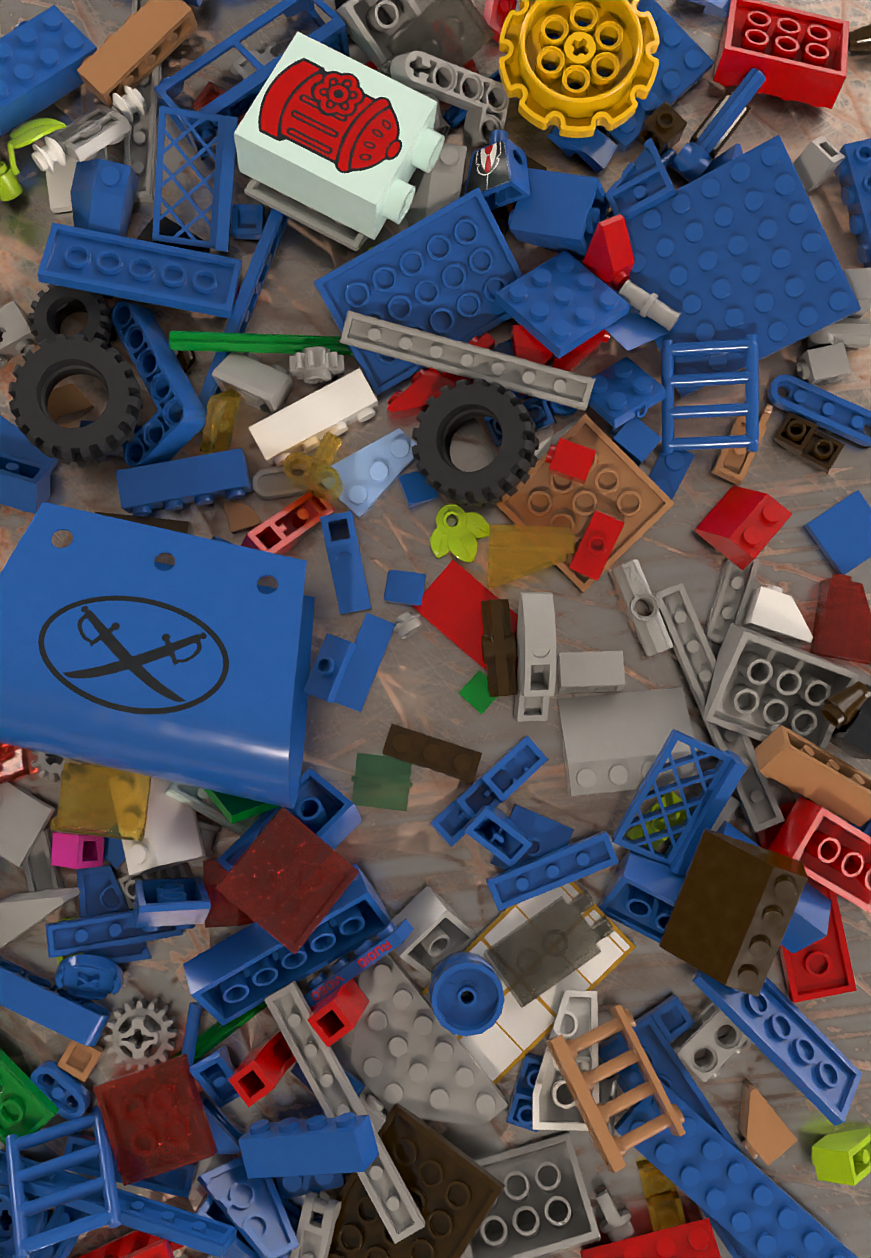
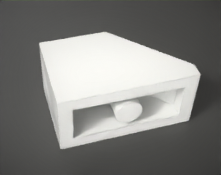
[742,584,813,645]

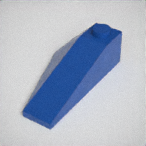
[70,158,139,299]

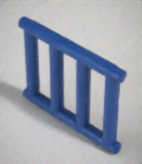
[661,334,759,456]
[5,1105,122,1258]

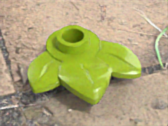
[430,504,491,563]

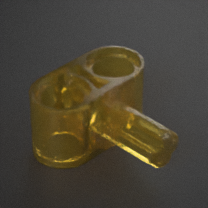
[283,432,343,501]

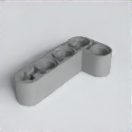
[390,51,509,147]

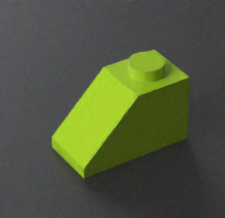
[811,1127,871,1186]

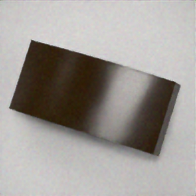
[774,412,845,474]

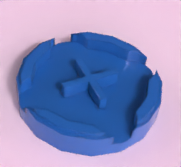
[54,955,123,1000]

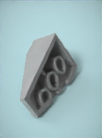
[406,143,467,227]

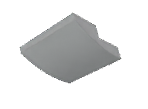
[0,777,55,867]

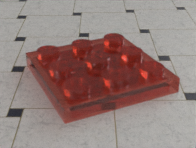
[215,807,359,954]
[93,1053,218,1186]

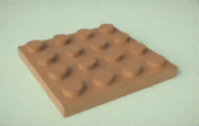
[496,414,675,593]

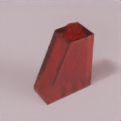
[810,574,871,665]

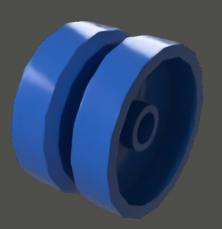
[428,951,505,1037]

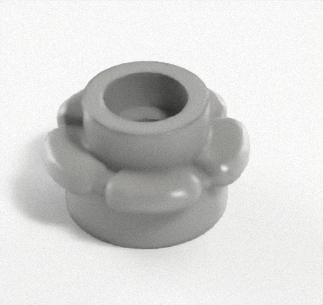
[393,611,423,639]

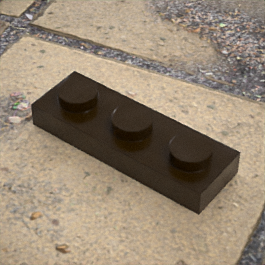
[382,724,482,784]

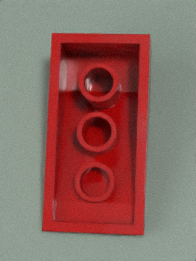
[768,796,871,914]

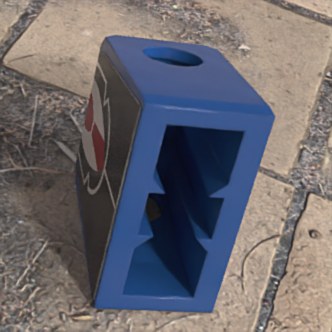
[464,130,530,211]

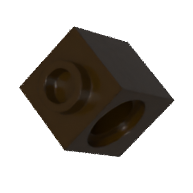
[637,101,687,156]

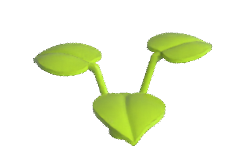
[0,118,67,201]

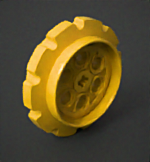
[499,0,659,138]

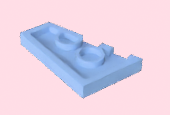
[313,428,417,519]

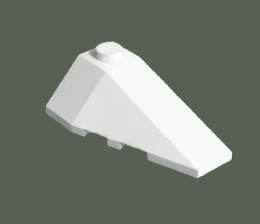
[532,990,599,1131]

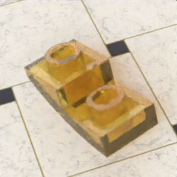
[636,1159,686,1232]

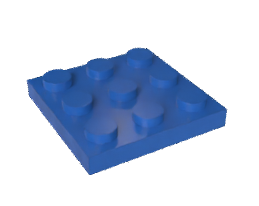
[495,250,630,359]

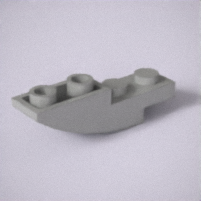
[514,592,556,722]

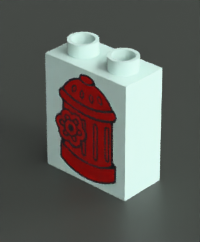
[234,32,445,240]

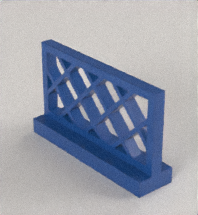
[152,106,239,252]
[611,729,747,876]

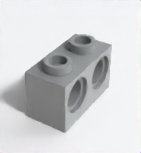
[671,1002,748,1083]

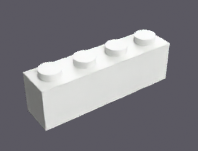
[248,368,379,467]

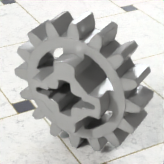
[104,997,179,1073]

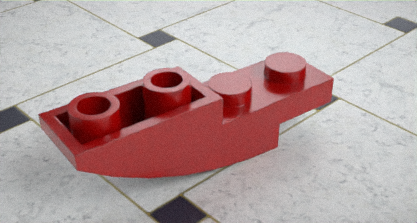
[386,332,495,420]

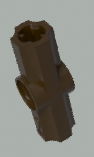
[481,599,517,697]

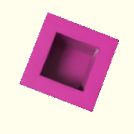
[51,831,105,869]

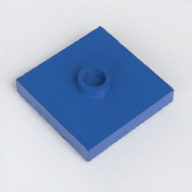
[490,804,574,870]

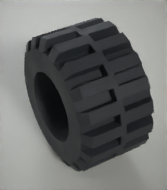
[28,284,117,348]

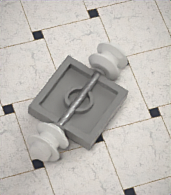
[31,85,146,174]

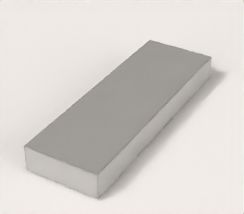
[704,557,761,646]

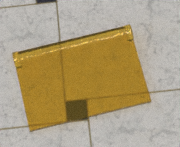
[51,763,152,842]

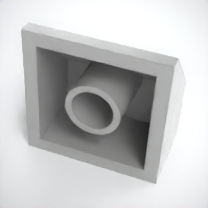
[212,352,294,415]
[391,886,477,980]

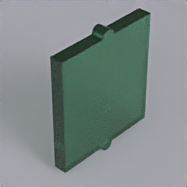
[351,753,413,811]

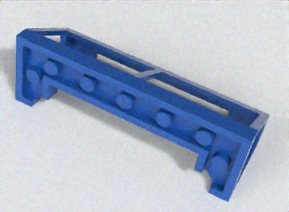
[154,0,350,161]

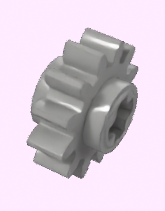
[289,347,344,384]

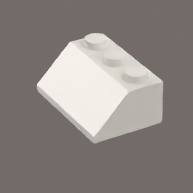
[109,772,206,875]

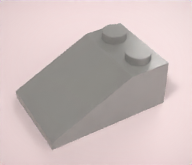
[335,0,447,79]

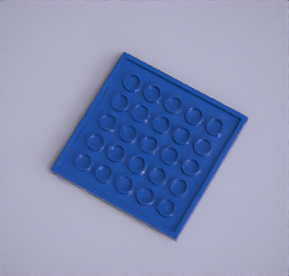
[625,135,861,398]

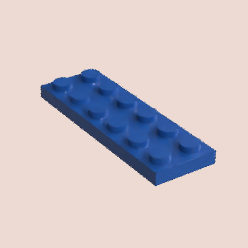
[37,223,242,319]
[692,970,862,1126]

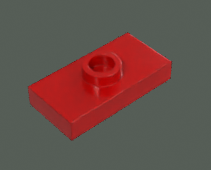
[569,510,625,581]

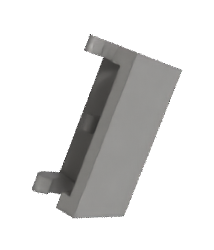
[557,651,625,694]

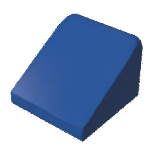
[398,471,438,509]
[384,570,426,606]

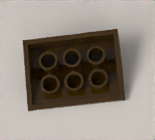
[659,828,808,997]

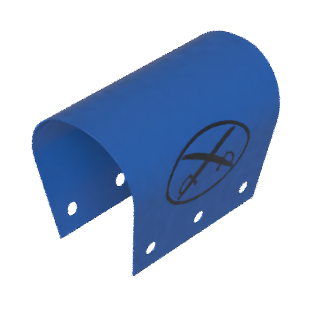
[0,502,315,809]

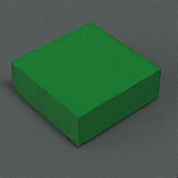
[458,670,497,715]

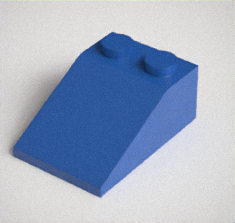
[134,877,211,932]

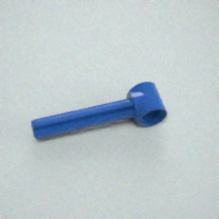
[670,68,766,182]

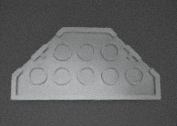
[350,952,508,1126]

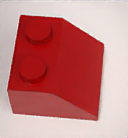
[694,485,792,571]

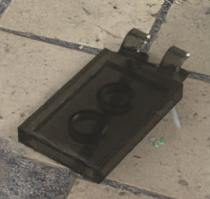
[377,0,495,85]
[483,889,614,1008]

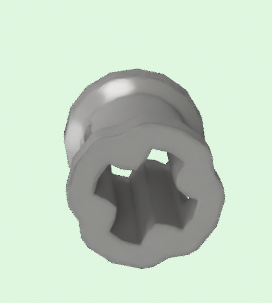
[198,819,222,858]

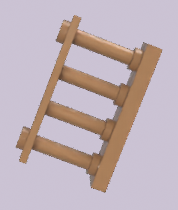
[545,1004,686,1173]

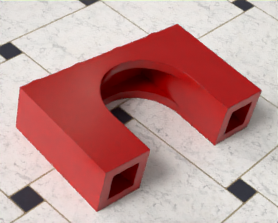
[228,978,370,1108]

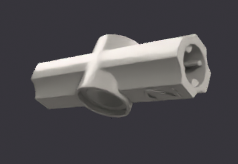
[611,559,674,657]

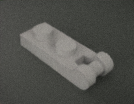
[291,1191,341,1258]

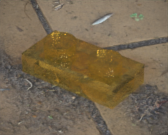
[200,389,241,454]

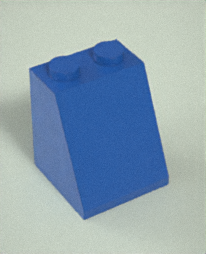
[508,168,610,260]

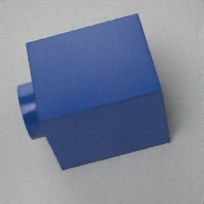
[610,416,662,467]

